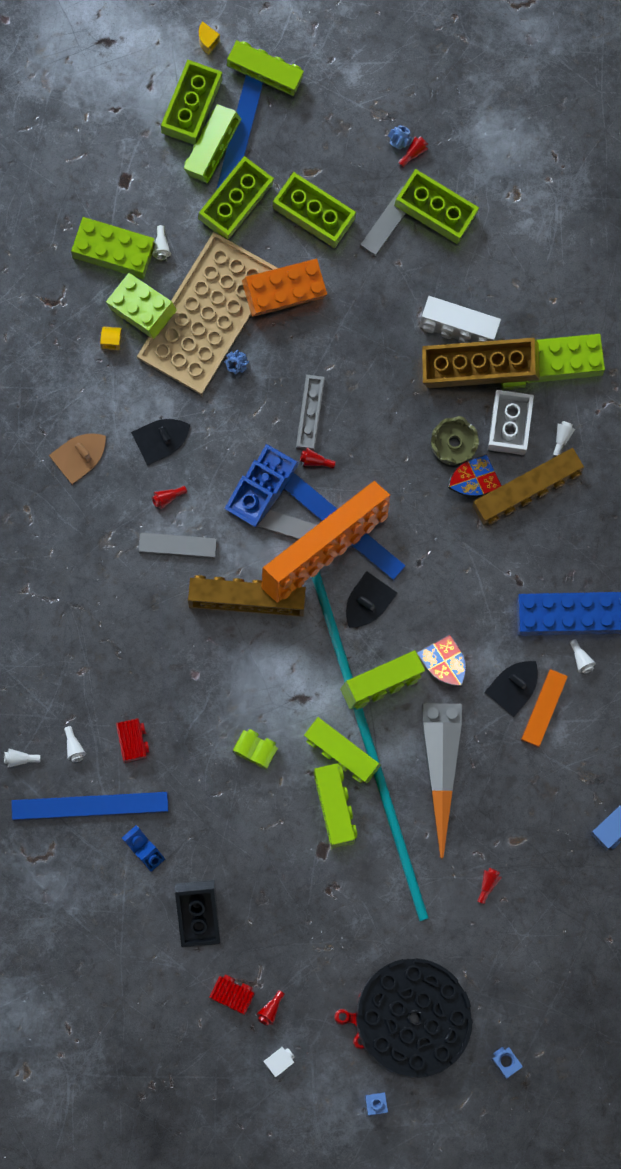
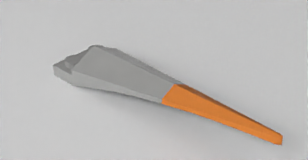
[423,703,462,859]

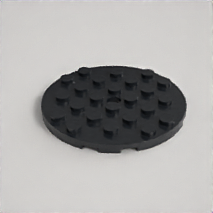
[356,958,473,1078]

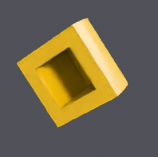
[198,21,220,55]
[100,326,122,350]

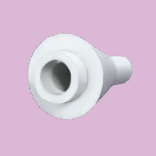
[152,225,171,260]
[553,421,575,456]
[569,639,596,674]
[64,726,86,762]
[4,748,40,768]

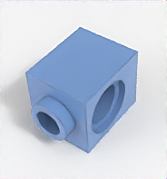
[491,1047,523,1079]
[365,1092,388,1116]

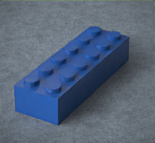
[517,592,621,636]

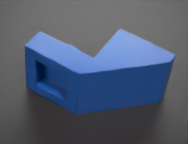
[122,825,165,872]

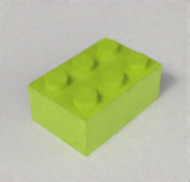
[106,273,177,339]

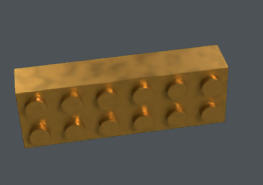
[422,338,540,388]
[188,575,306,617]

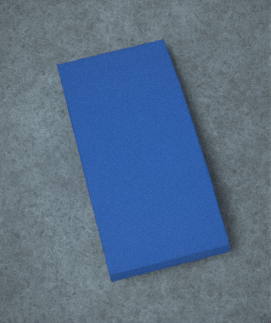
[224,444,299,527]

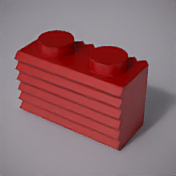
[116,718,150,763]
[209,975,255,1015]

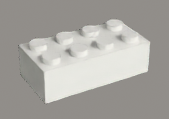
[420,296,501,343]

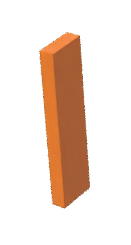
[521,669,568,747]

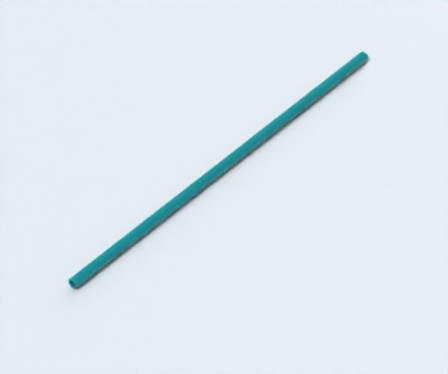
[312,571,429,921]

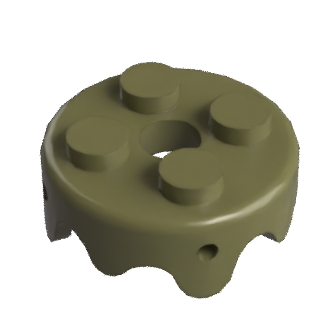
[431,416,479,466]

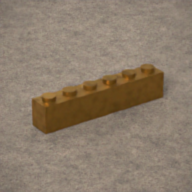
[472,448,584,525]

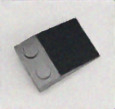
[175,880,220,947]

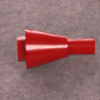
[398,136,428,168]
[300,448,336,469]
[152,486,187,509]
[478,868,502,904]
[257,990,285,1026]

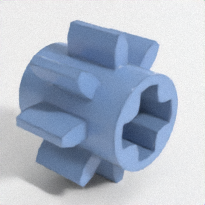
[388,125,412,149]
[224,350,249,375]

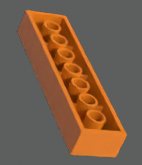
[261,481,390,603]

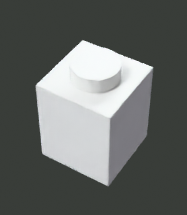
[263,1047,295,1078]

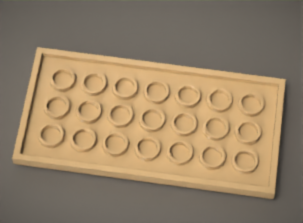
[137,232,277,395]

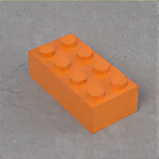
[242,259,327,317]

